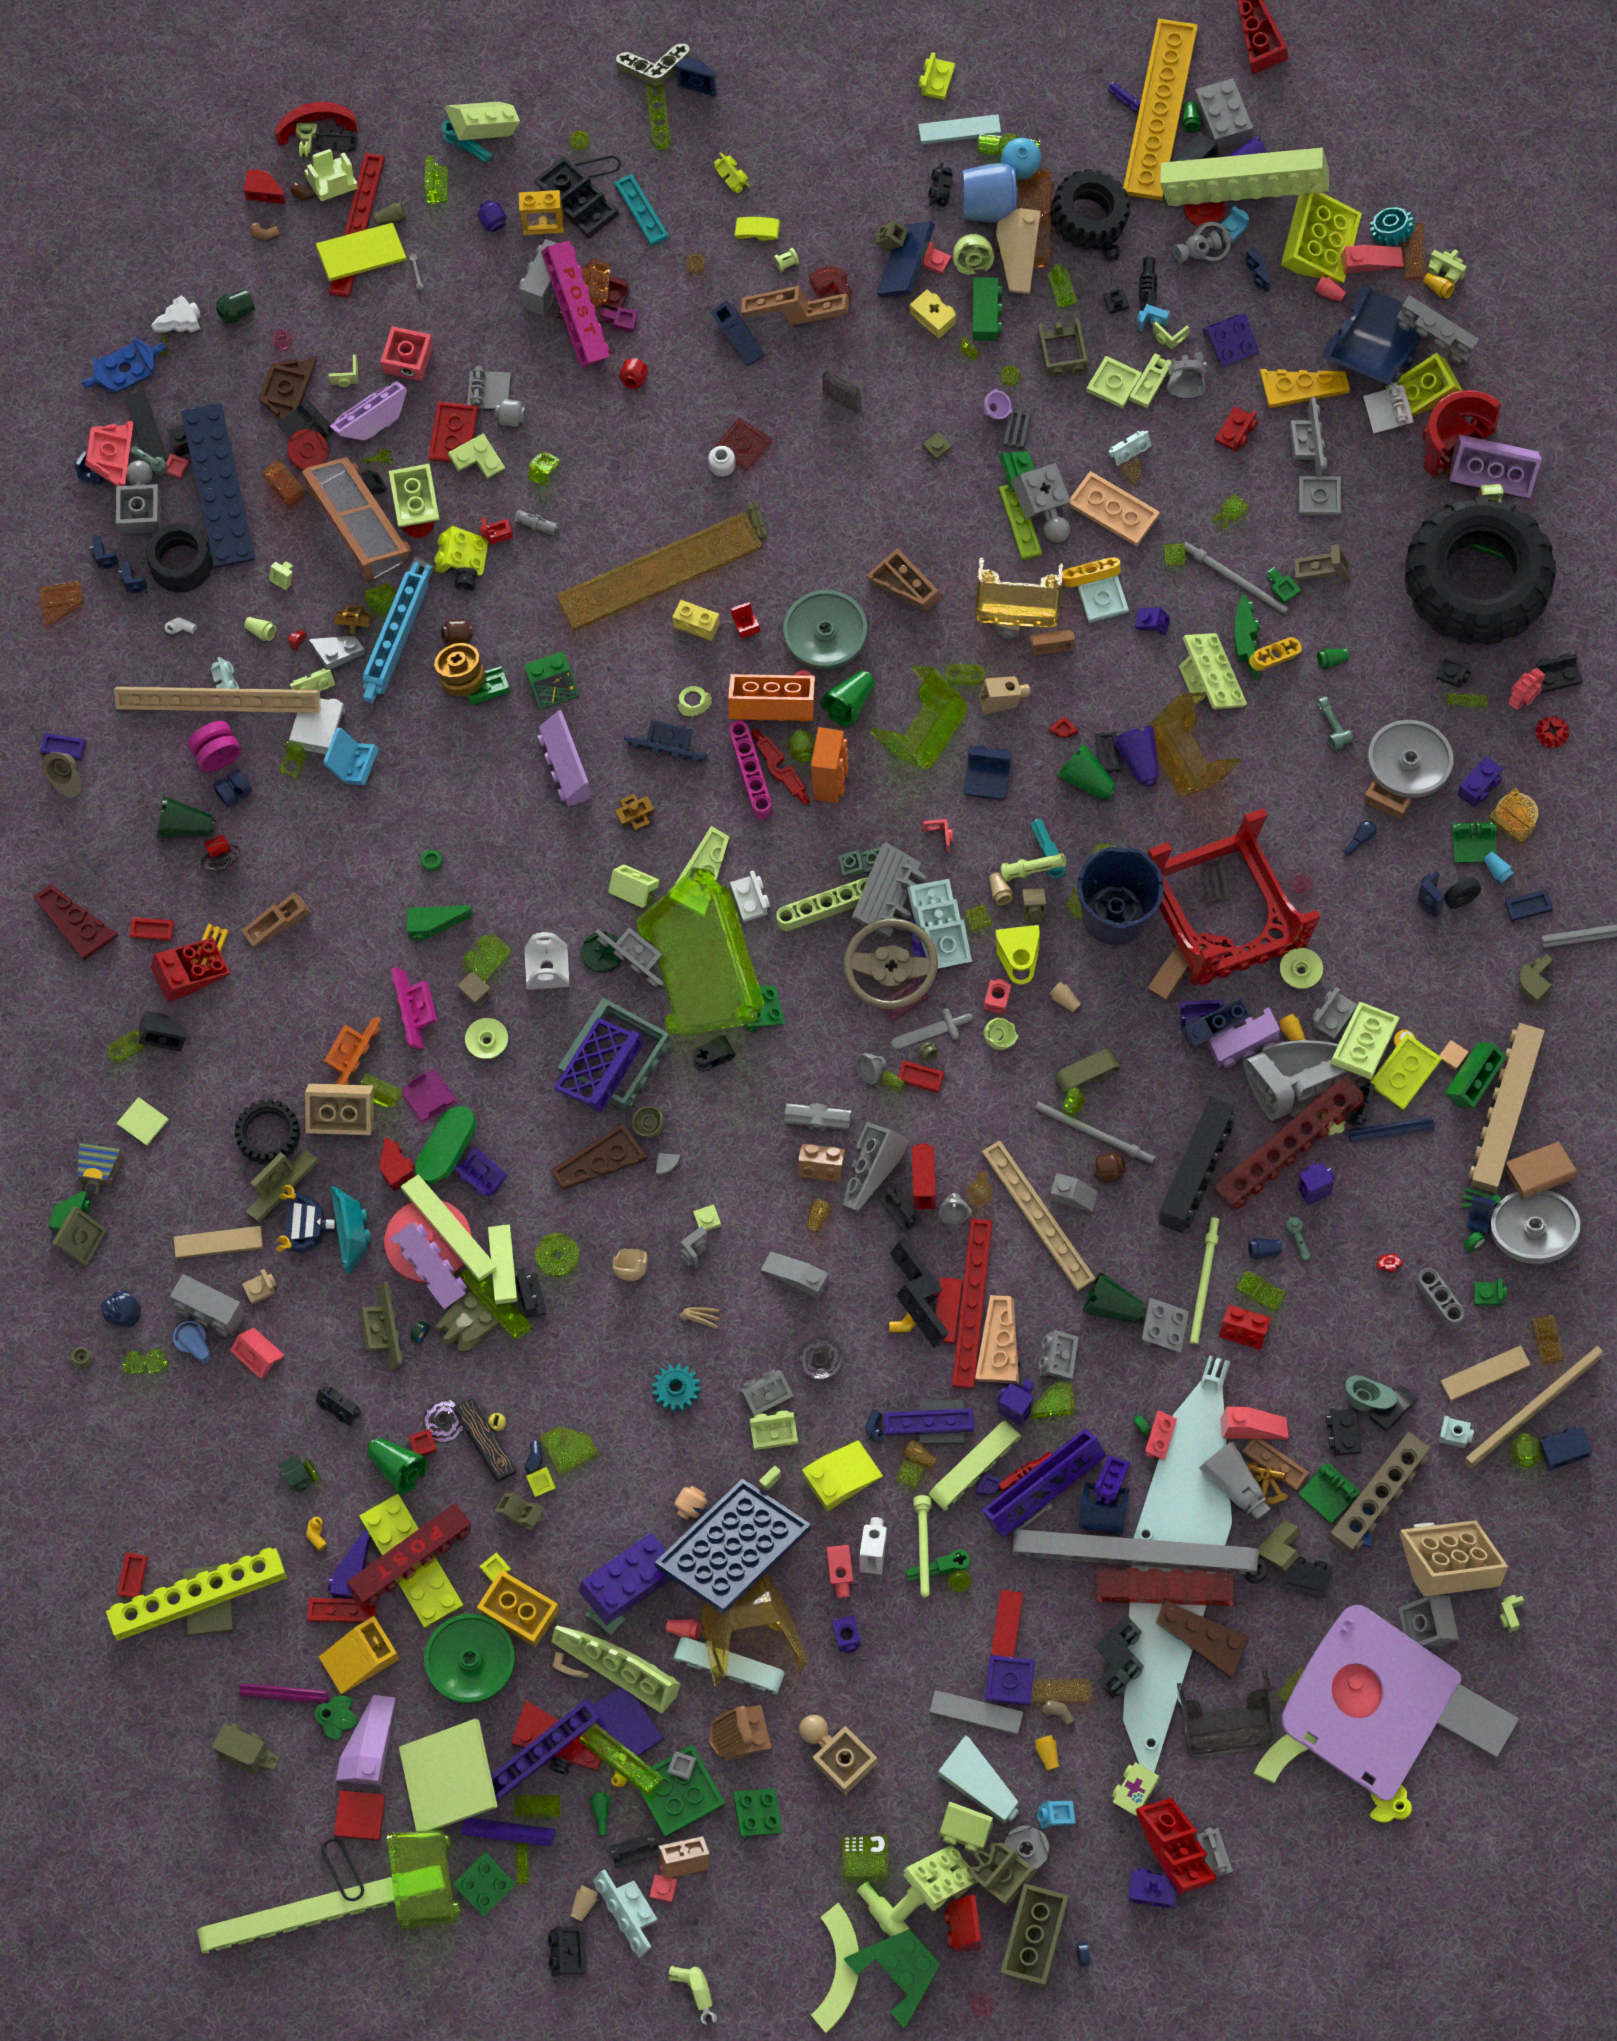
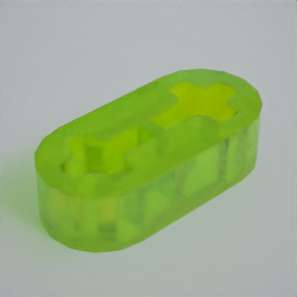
[945,664,985,685]
[107,1030,145,1062]

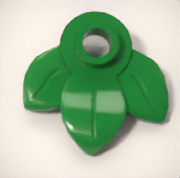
[314,1696,359,1740]

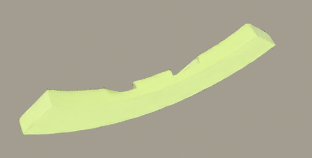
[1253,1733,1317,1784]
[811,1903,859,2034]

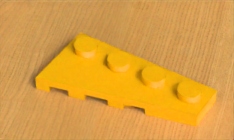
[1260,369,1350,409]

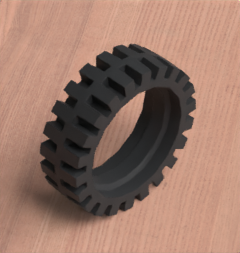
[235,1099,300,1165]

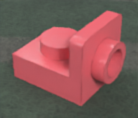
[921,241,951,275]

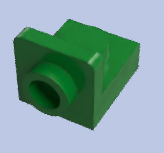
[1474,1279,1507,1306]

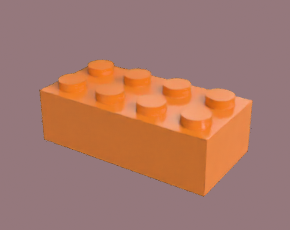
[728,674,815,722]
[811,727,849,803]

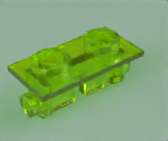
[1047,264,1078,308]
[121,1349,168,1374]

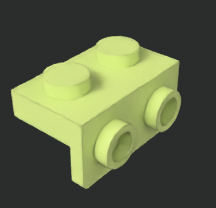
[750,1411,798,1450]

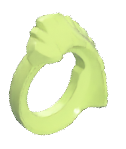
[677,686,712,717]

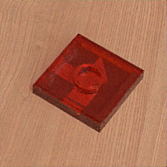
[714,418,772,471]

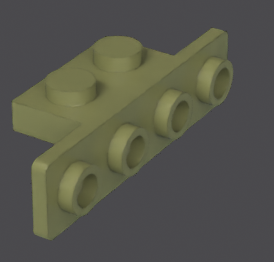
[246,1151,319,1222]
[359,1282,403,1371]

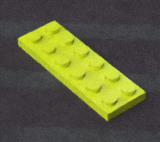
[359,1494,464,1629]

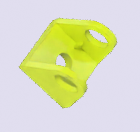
[996,925,1040,985]

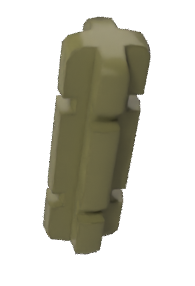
[747,501,767,540]

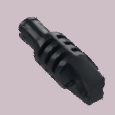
[1138,256,1158,311]

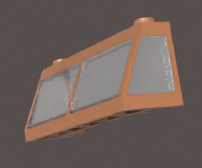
[302,457,412,583]

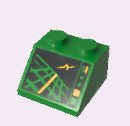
[524,651,579,710]

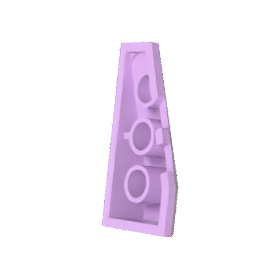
[336,1695,396,1786]

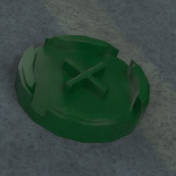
[581,931,622,973]

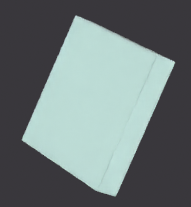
[1077,575,1129,623]

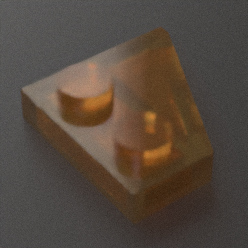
[39,581,84,627]

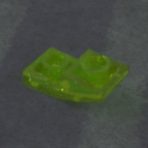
[1235,1270,1287,1313]

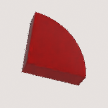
[288,630,307,651]
[1049,716,1078,738]

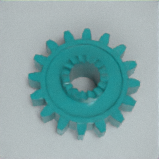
[1370,207,1415,246]
[652,1363,701,1413]

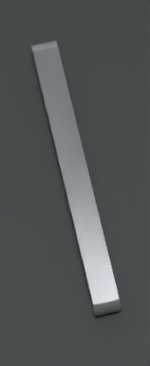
[1012,1530,1259,1575]

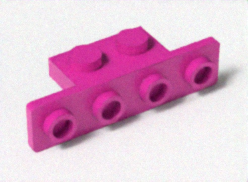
[391,967,437,1050]

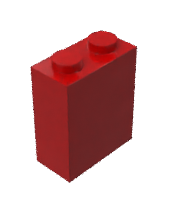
[912,1143,936,1210]

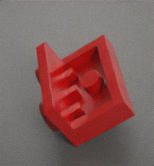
[1219,1305,1271,1350]

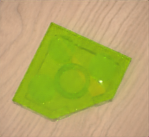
[539,1426,599,1476]

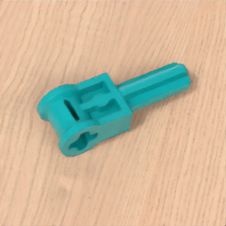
[442,119,492,163]
[1031,819,1065,879]

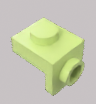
[1499,1595,1524,1633]

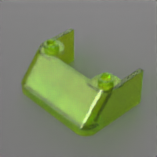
[870,665,968,769]

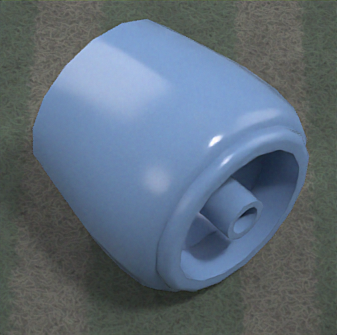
[962,163,1018,223]

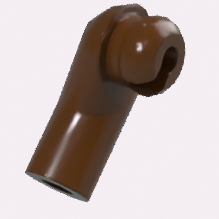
[290,182,317,200]

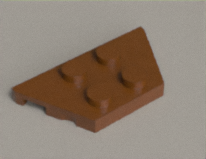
[259,356,317,421]

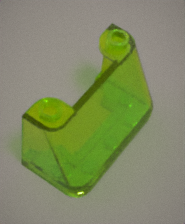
[387,1830,460,1930]

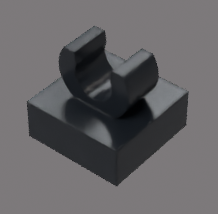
[1103,288,1129,314]
[361,470,387,495]

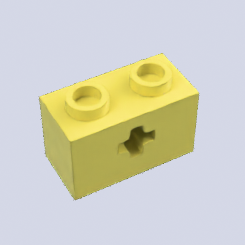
[910,289,956,339]

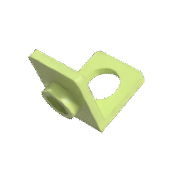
[1153,322,1189,350]
[329,355,358,387]

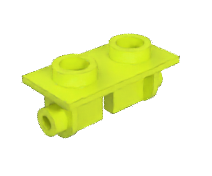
[714,152,750,193]

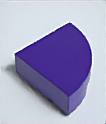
[976,1472,1003,1495]

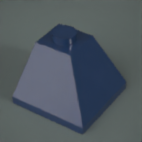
[676,57,717,97]

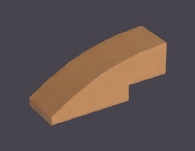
[241,892,311,947]
[1148,945,1203,1001]

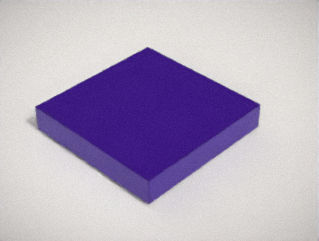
[985,1655,1035,1706]

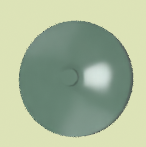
[783,590,867,669]

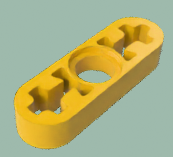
[1061,558,1121,587]
[1249,637,1302,671]

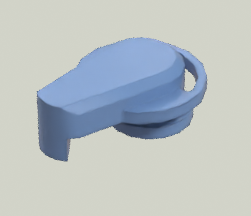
[173,1321,211,1364]

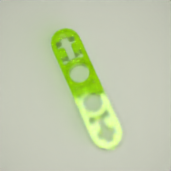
[646,83,671,149]

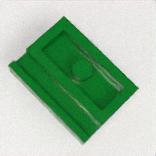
[999,451,1035,492]
[467,666,511,705]

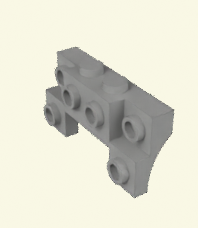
[1396,295,1479,364]

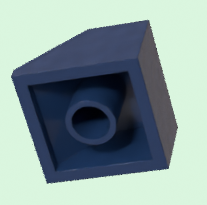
[1078,1482,1130,1534]

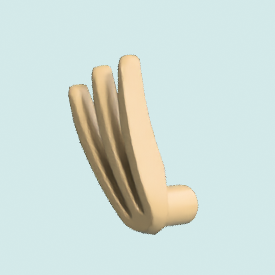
[680,1307,720,1329]
[552,1652,589,1678]

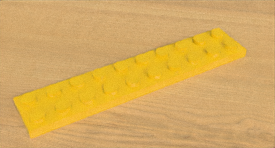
[1123,18,1198,201]

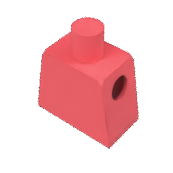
[827,1545,853,1598]

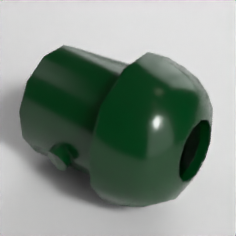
[216,289,255,324]

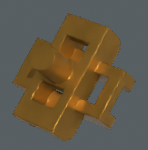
[334,605,372,635]
[615,793,655,833]

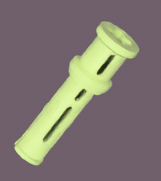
[1001,853,1066,882]

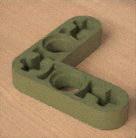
[616,44,691,86]

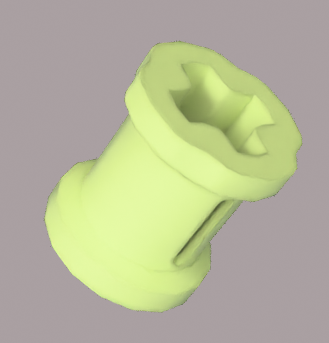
[773,248,800,273]

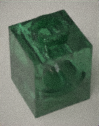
[278,1454,312,1493]

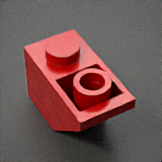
[379,1137,415,1191]

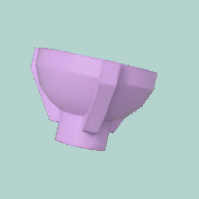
[984,389,1012,420]

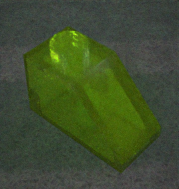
[1030,1381,1076,1420]

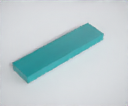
[614,174,669,247]

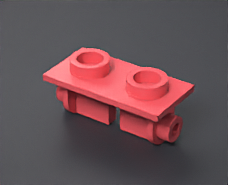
[1145,1410,1177,1460]

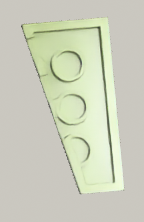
[668,826,729,918]

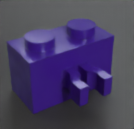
[997,1379,1034,1427]
[1128,1868,1177,1909]

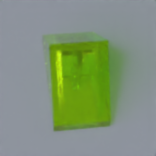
[364,583,398,617]

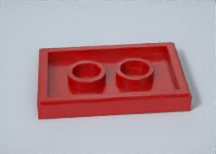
[428,401,479,463]

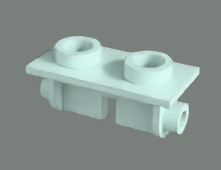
[1108,431,1152,466]
[211,657,239,689]

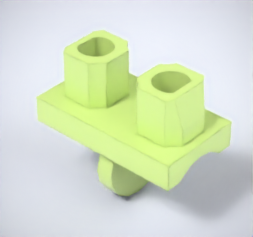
[1428,250,1466,284]

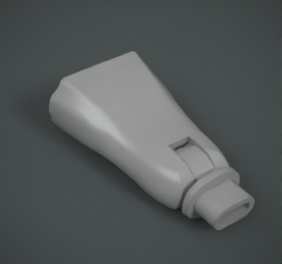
[1199,1441,1270,1520]

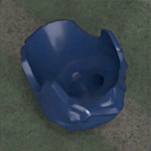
[101,1290,141,1327]

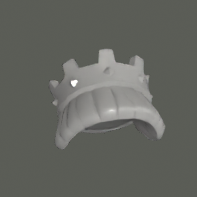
[1167,352,1207,398]

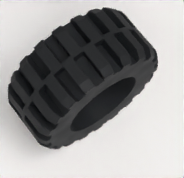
[1050,169,1131,250]

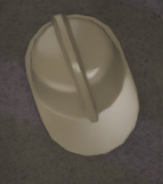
[41,752,82,798]

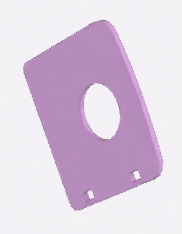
[1281,1605,1461,1801]

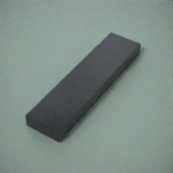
[125,390,168,467]

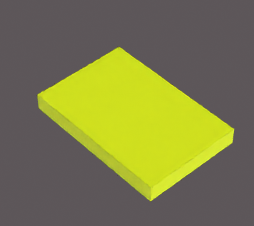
[1369,1033,1442,1111]

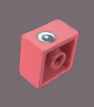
[380,326,434,382]

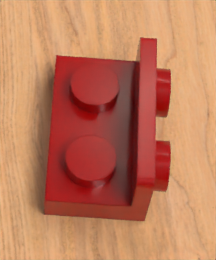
[1215,406,1258,452]

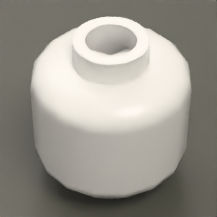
[708,446,736,477]

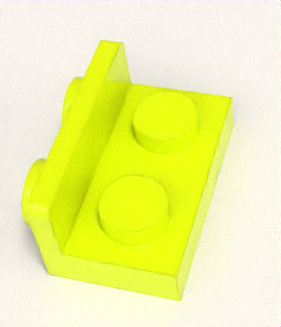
[919,52,955,100]

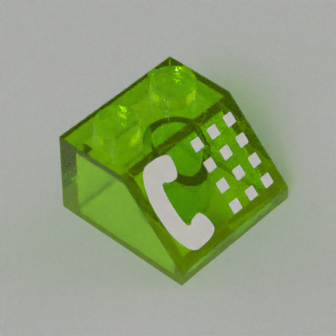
[842,1835,889,1882]

